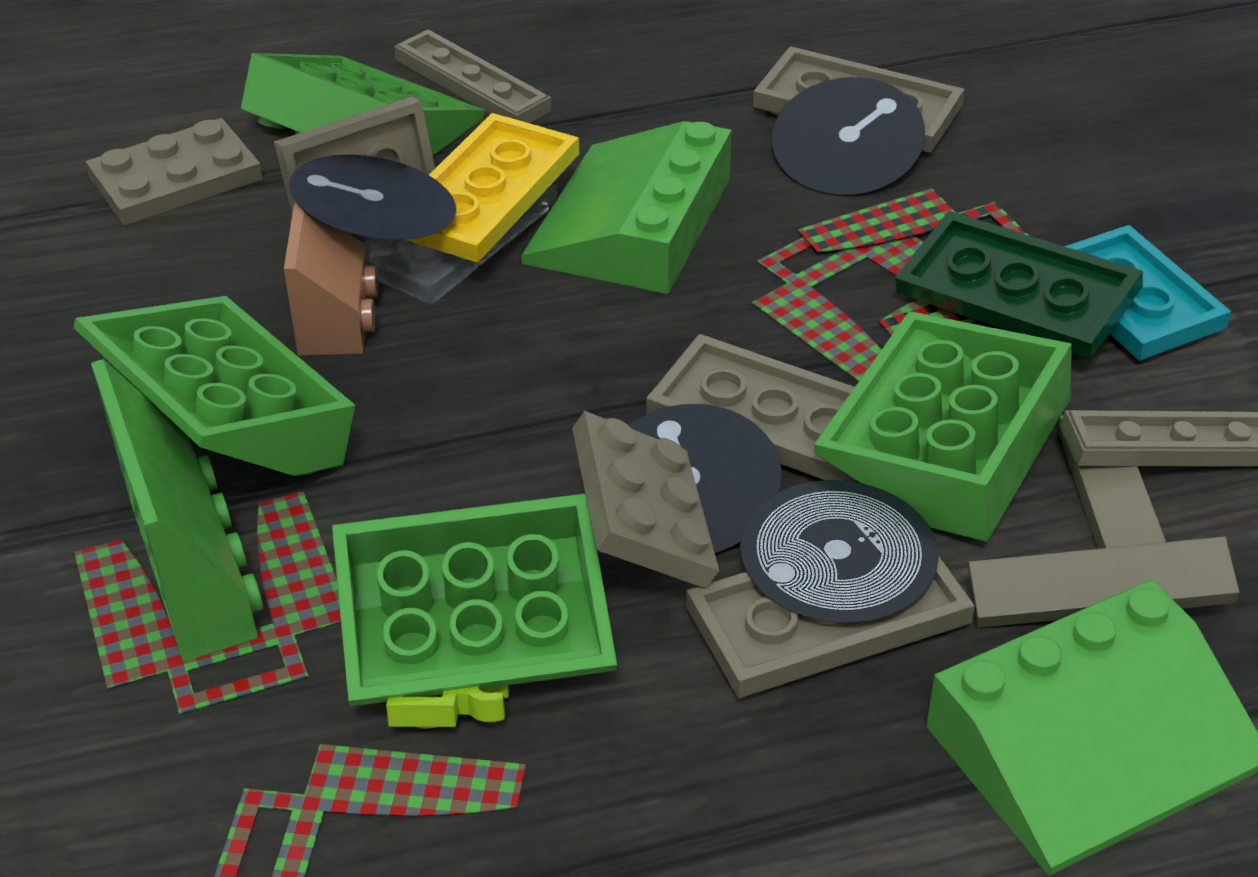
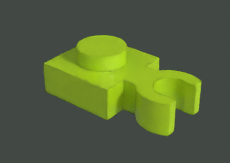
[386,685,509,729]

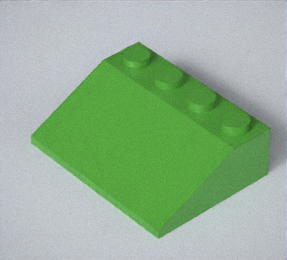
[241,53,485,156]
[521,121,732,295]
[74,296,355,476]
[814,311,1071,542]
[91,359,263,662]
[332,494,617,707]
[926,579,1258,876]

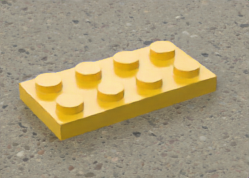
[406,113,579,263]

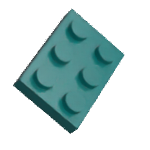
[1064,225,1231,361]

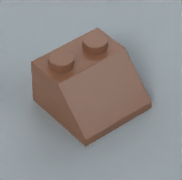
[284,203,379,356]

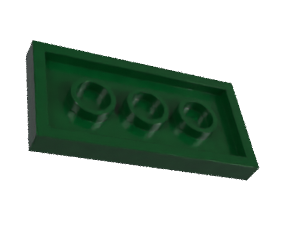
[895,211,1143,359]

